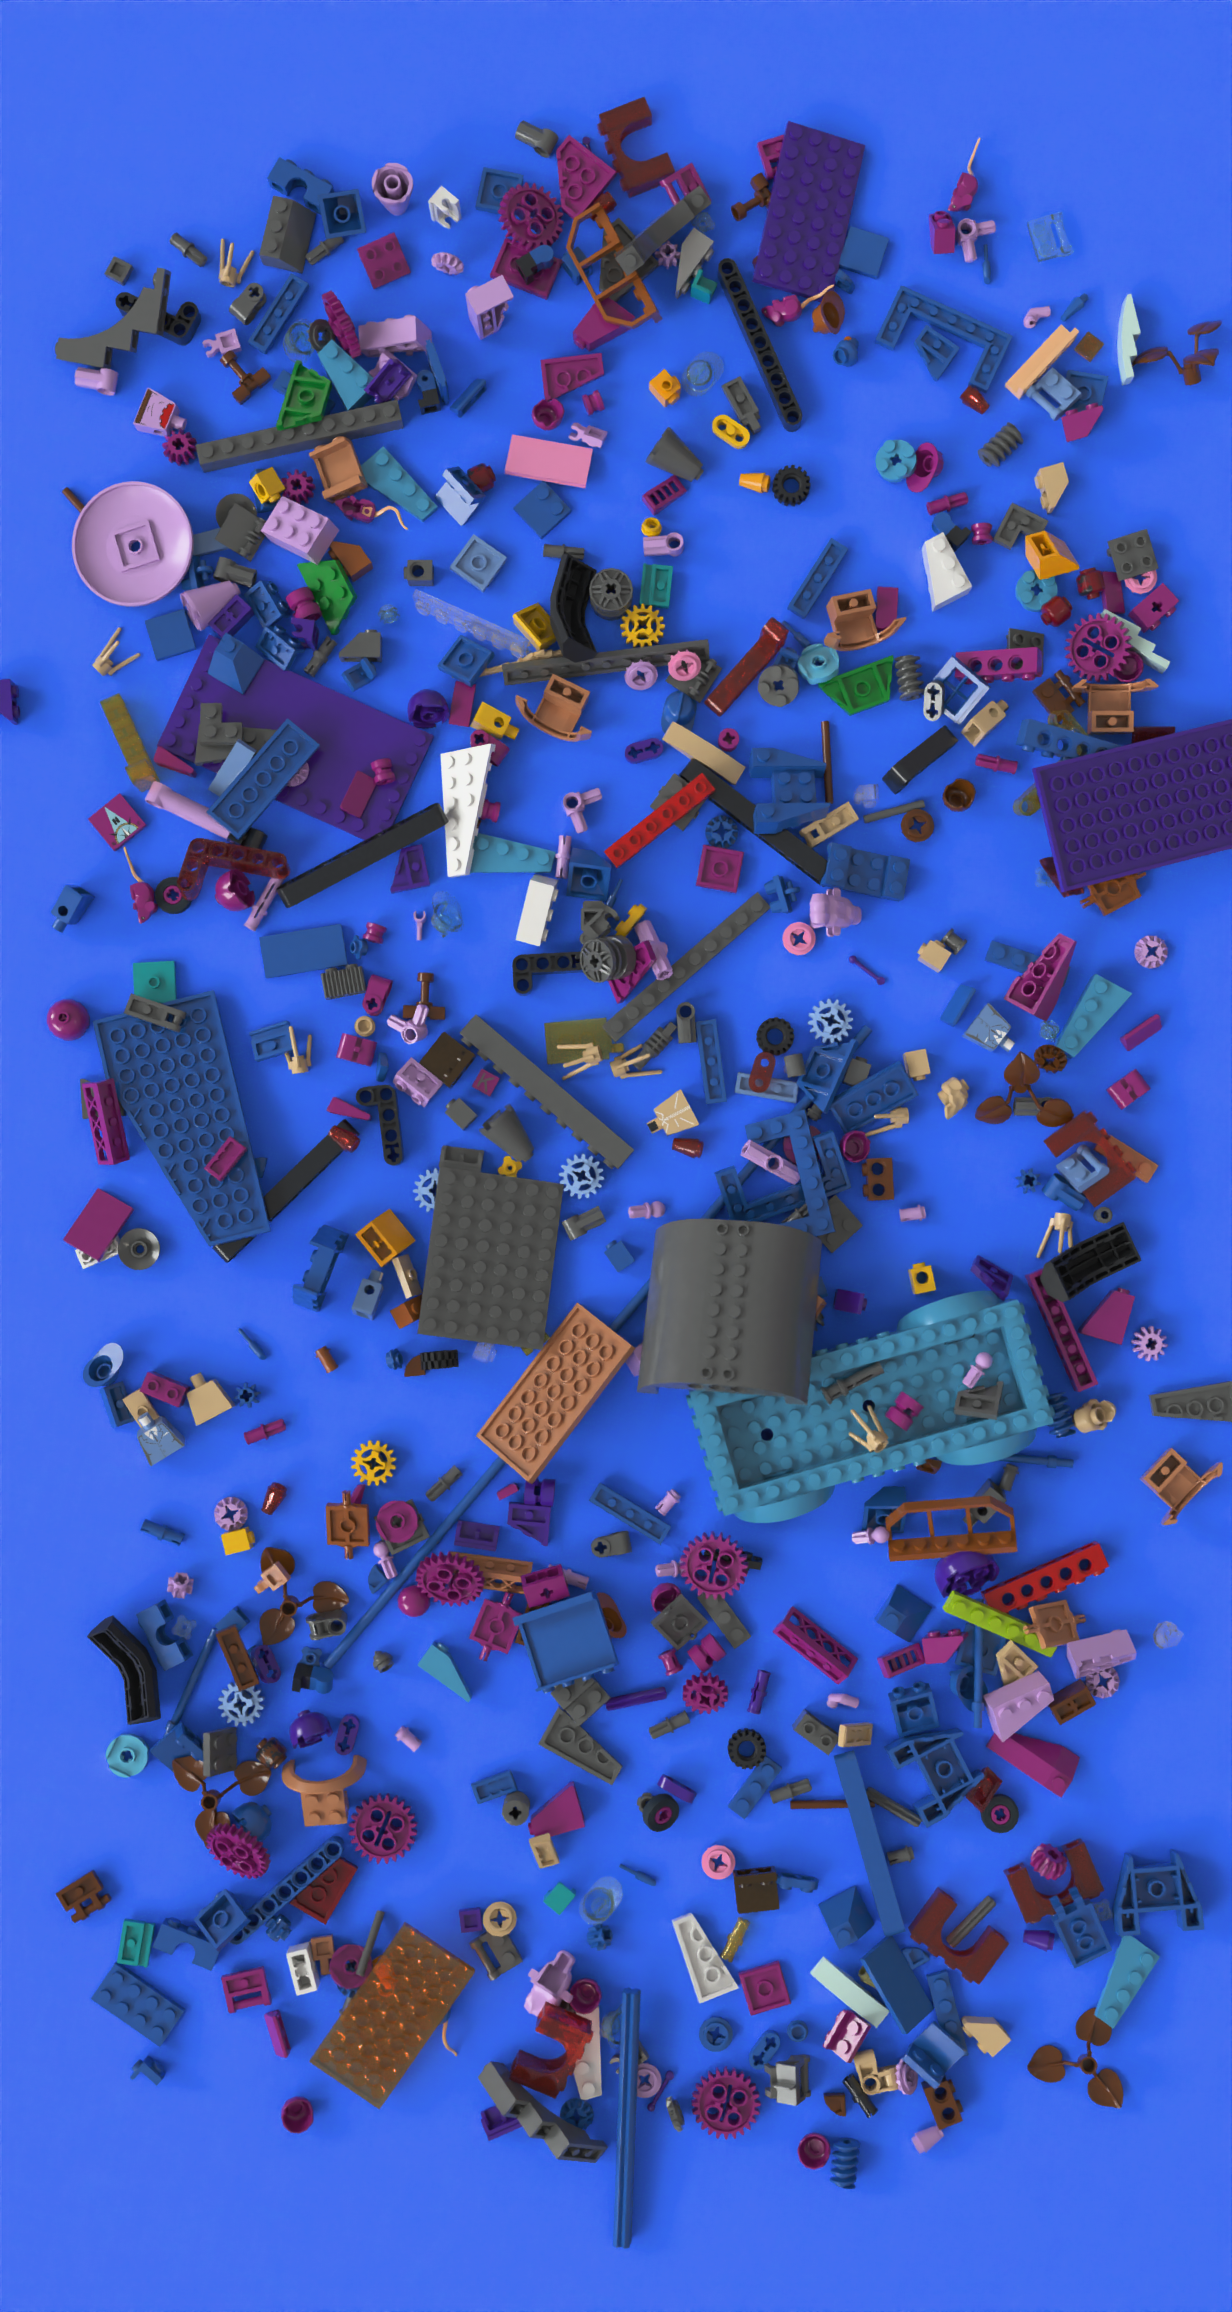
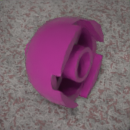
[215,869,255,912]
[47,999,90,1041]

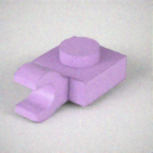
[569,422,608,448]

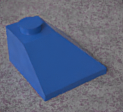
[317,189,366,239]
[208,633,265,695]
[566,848,612,901]
[861,1486,907,1533]
[874,1584,932,1643]
[818,1885,875,1950]

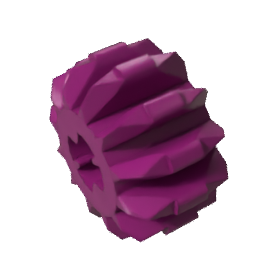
[162,429,197,466]
[281,469,316,505]
[1030,1843,1067,1881]

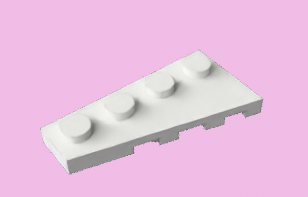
[672,1913,739,2003]
[558,2006,602,2100]

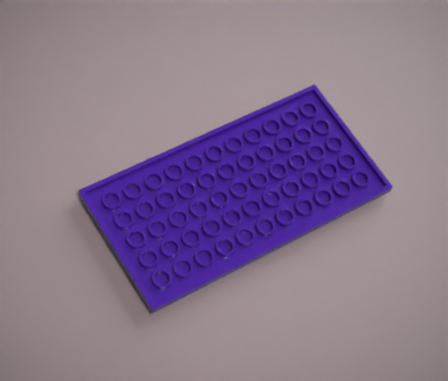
[157,634,434,840]
[1032,719,1232,892]

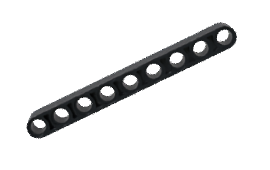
[717,258,802,432]
[679,758,827,887]
[276,803,448,908]
[212,1119,360,1263]

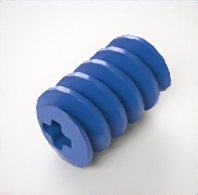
[1046,1392,1077,1438]
[829,2138,861,2189]

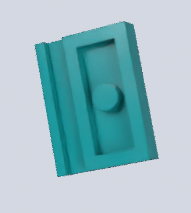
[639,563,673,609]
[117,1918,156,1968]

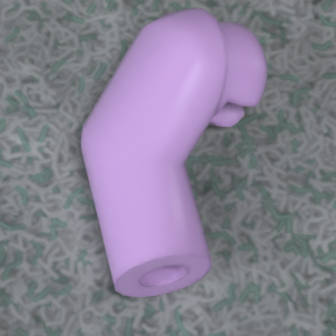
[1023,306,1050,328]
[826,1693,859,1709]

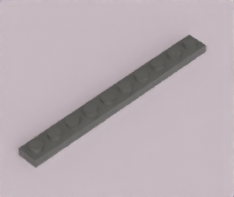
[502,639,710,686]
[602,892,770,1043]

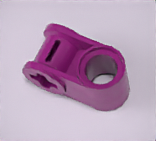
[470,730,510,767]
[362,974,393,1016]

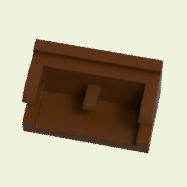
[1048,1679,1097,1725]

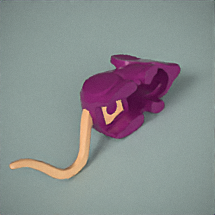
[948,137,981,212]
[761,284,834,327]
[335,496,408,530]
[124,847,158,924]

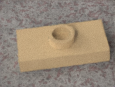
[392,1254,422,1299]
[122,1388,160,1428]
[838,1722,873,1747]
[529,1833,560,1869]

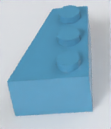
[318,339,373,411]

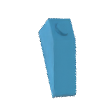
[417,1641,472,1703]

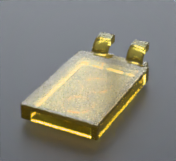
[544,1018,625,1065]

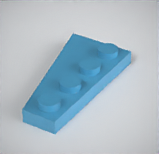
[361,446,438,522]
[470,833,556,873]
[1094,1936,1160,2029]

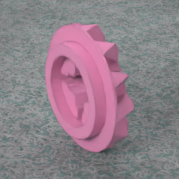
[1124,570,1157,595]
[668,650,701,681]
[782,922,816,956]
[701,1844,735,1880]

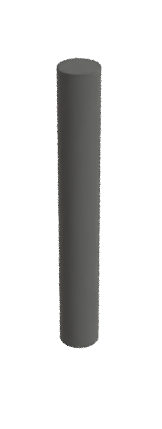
[863,799,925,824]
[356,1910,385,1977]

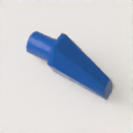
[1061,293,1089,322]

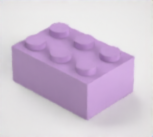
[261,496,339,565]

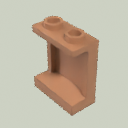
[309,436,368,504]

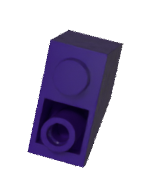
[0,679,21,725]
[832,1289,867,1315]

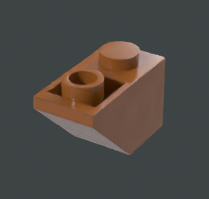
[328,541,373,582]
[390,1294,422,1329]

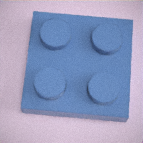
[450,534,507,593]

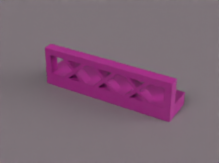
[82,1078,130,1165]
[772,1606,858,1684]

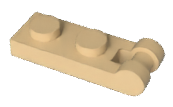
[799,801,859,849]

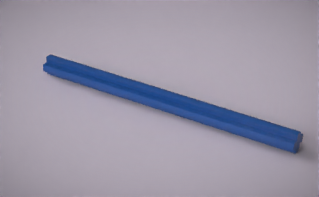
[613,1988,641,2249]

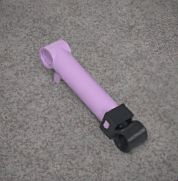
[145,781,268,855]

